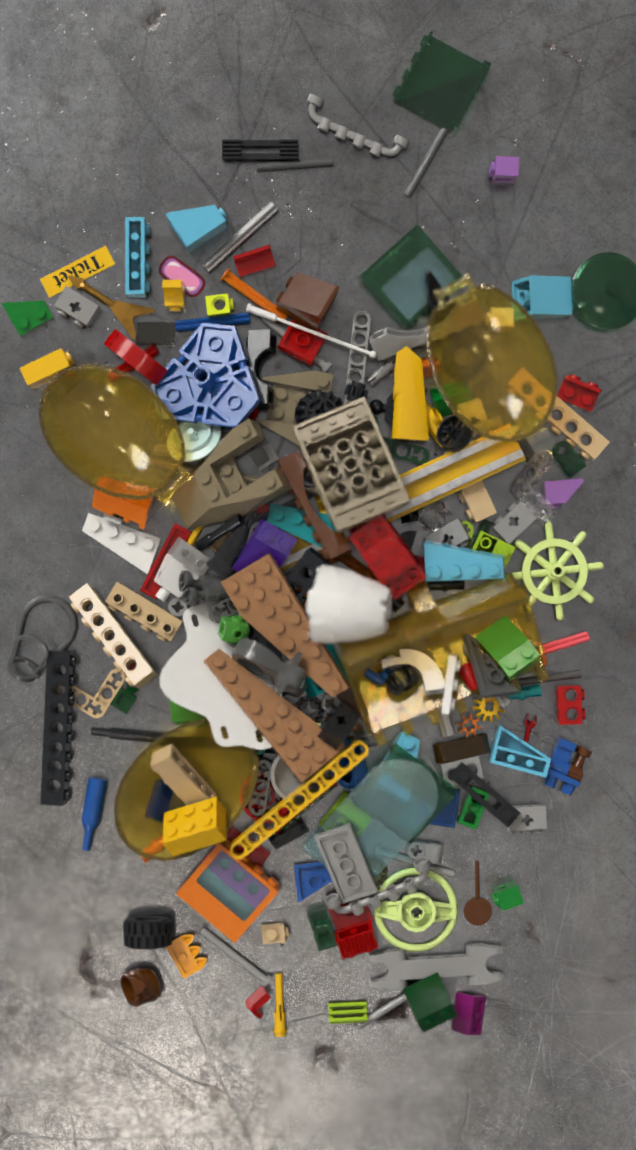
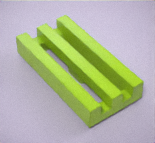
[328,1001,368,1024]

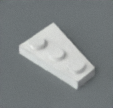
[441,653,461,714]

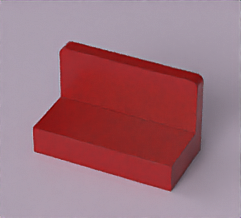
[233,245,276,278]

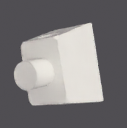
[154,553,200,602]

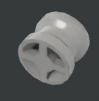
[168,598,188,617]

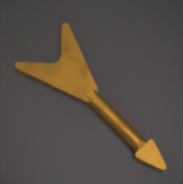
[68,275,155,341]

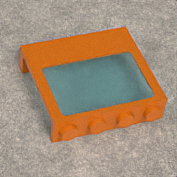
[176,839,281,943]

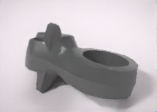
[231,638,307,698]

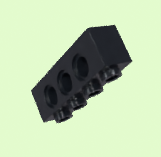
[286,547,329,605]

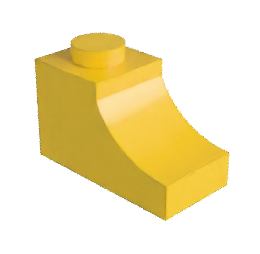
[162,280,186,312]

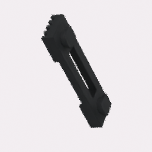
[222,139,299,160]
[449,762,521,827]

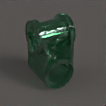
[552,441,586,478]

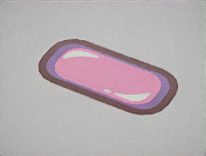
[159,256,205,297]

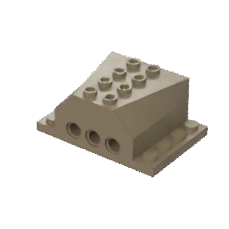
[292,397,411,533]

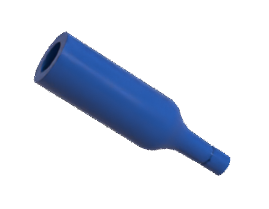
[81,777,108,851]

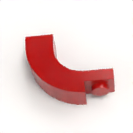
[103,329,168,385]

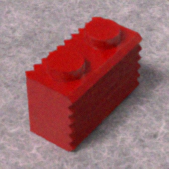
[334,921,379,960]

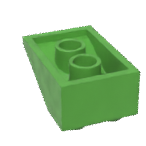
[474,615,541,683]

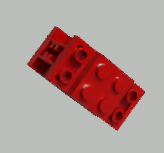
[348,514,427,600]

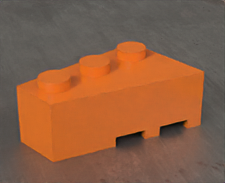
[92,479,155,529]

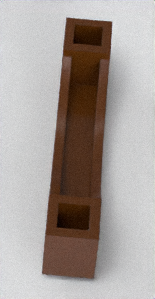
[276,450,352,564]

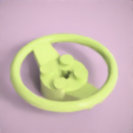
[374,868,458,952]

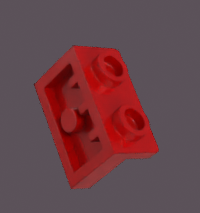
[557,374,602,413]

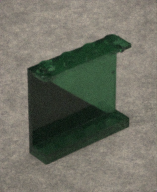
[393,31,492,135]

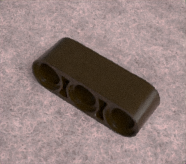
[433,733,491,764]

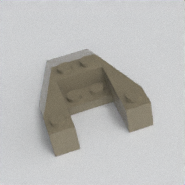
[171,419,291,529]

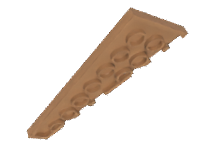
[203,649,346,783]

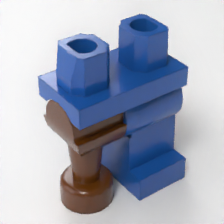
[544,737,592,796]

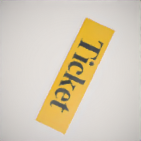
[40,246,115,298]

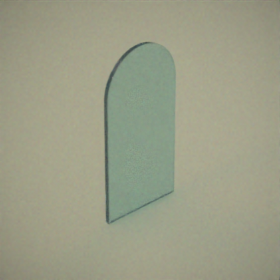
[302,758,438,879]

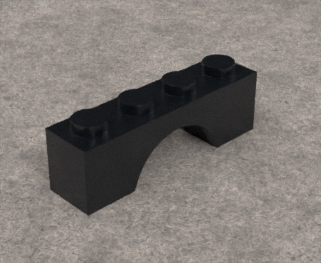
[246,329,277,410]

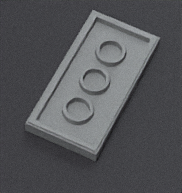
[314,823,378,904]

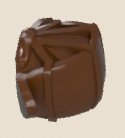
[121,968,162,1007]

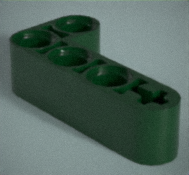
[372,414,430,465]

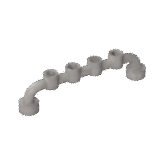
[307,94,410,157]
[324,856,431,916]

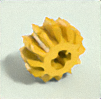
[472,693,505,722]

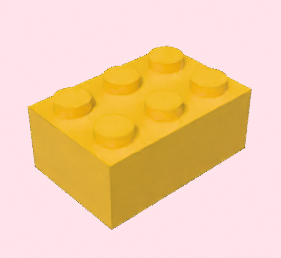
[163,797,226,856]

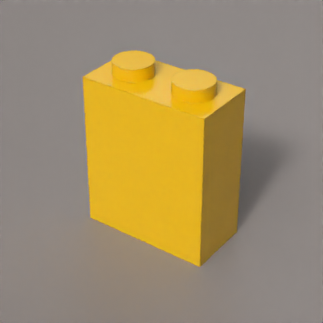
[19,348,75,389]

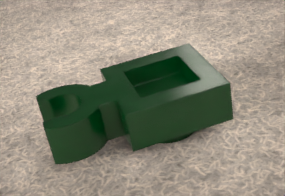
[110,682,140,715]

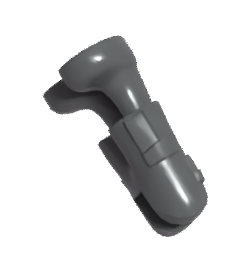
[179,570,229,605]

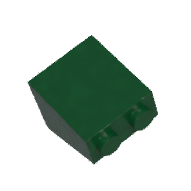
[403,972,458,1033]

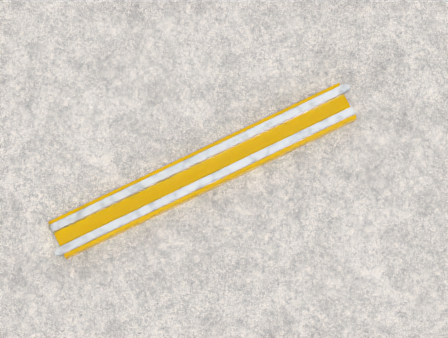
[280,424,526,571]

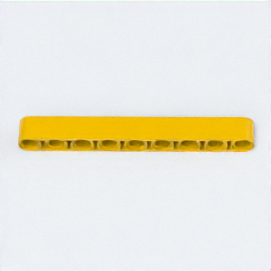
[230,740,368,859]

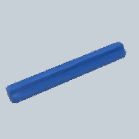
[175,313,250,332]

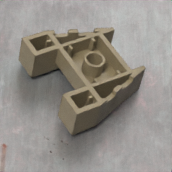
[255,371,334,447]

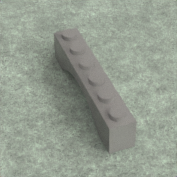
[369,292,486,361]

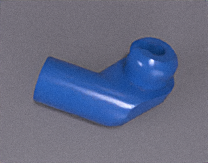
[364,668,392,685]

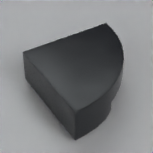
[400,531,417,549]

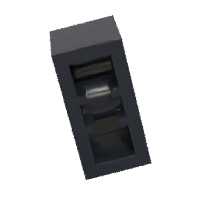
[318,701,361,750]

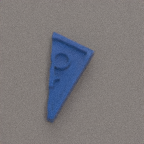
[294,861,332,902]

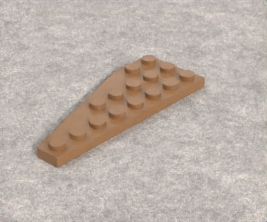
[221,553,350,697]

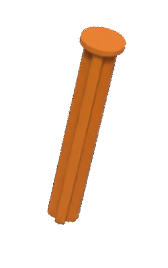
[220,268,288,323]

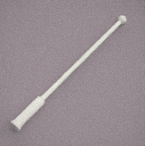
[246,303,377,358]

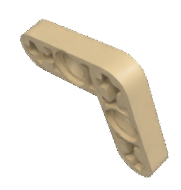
[57,668,126,718]

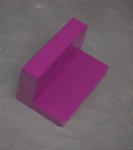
[452,992,486,1036]

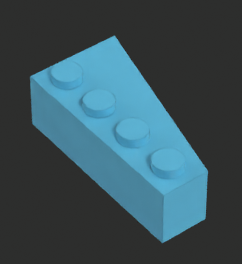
[424,540,505,582]

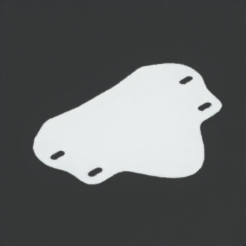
[160,600,283,750]

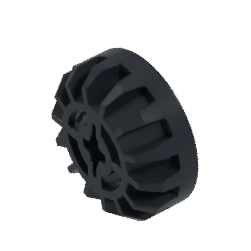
[294,389,343,425]

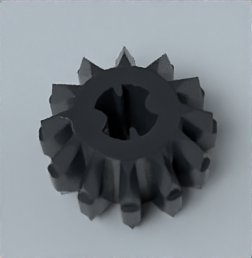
[385,665,419,696]

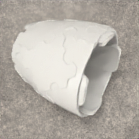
[306,565,392,643]

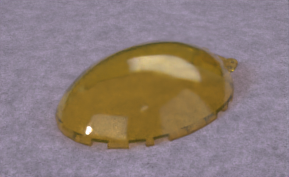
[426,273,558,442]
[38,363,192,505]
[113,718,263,861]

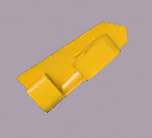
[392,346,429,441]

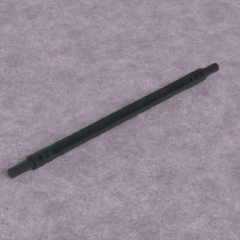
[91,727,277,754]

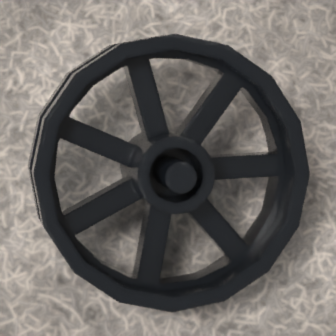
[436,414,473,452]

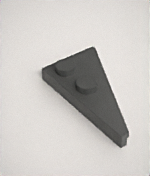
[463,633,517,698]

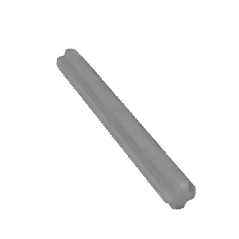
[203,202,278,272]

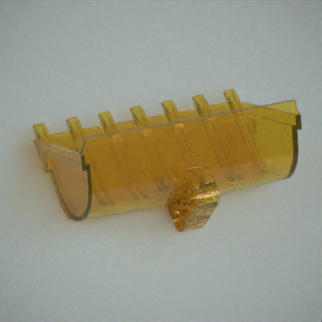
[337,574,549,747]

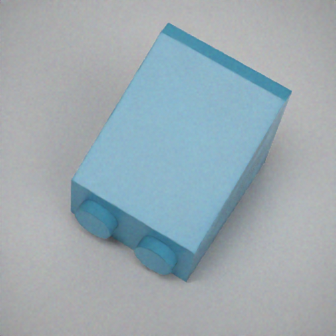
[166,205,228,253]
[511,275,573,320]

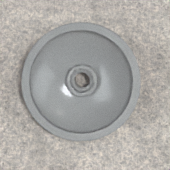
[270,755,329,804]

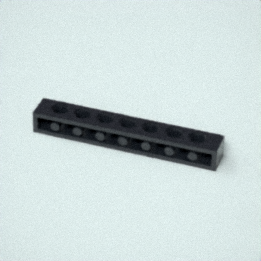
[40,649,77,806]

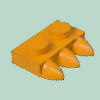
[166,934,207,979]

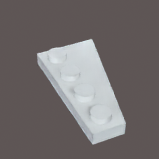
[82,513,161,574]

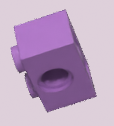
[489,156,519,184]

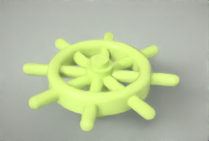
[505,522,604,621]

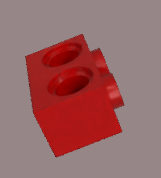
[556,685,586,725]

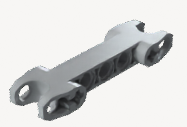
[369,943,504,990]

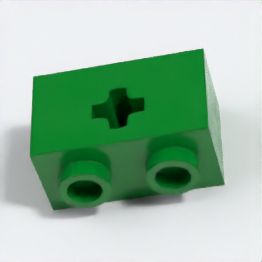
[456,785,490,830]
[491,880,524,911]

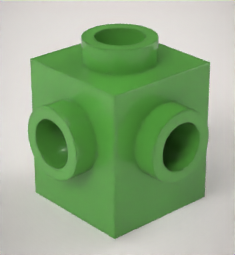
[218,615,250,644]

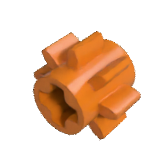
[457,714,481,738]

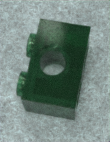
[307,906,337,952]

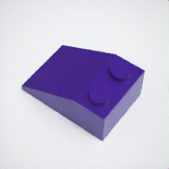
[232,519,298,572]

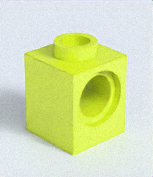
[205,293,234,317]

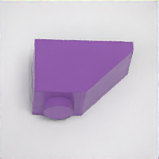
[543,478,583,509]

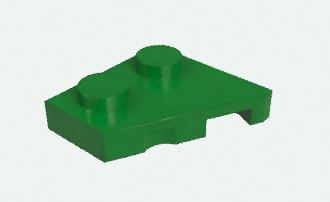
[2,300,54,337]

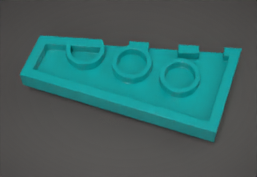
[267,503,344,548]

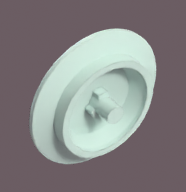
[168,422,221,462]

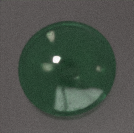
[571,252,636,330]

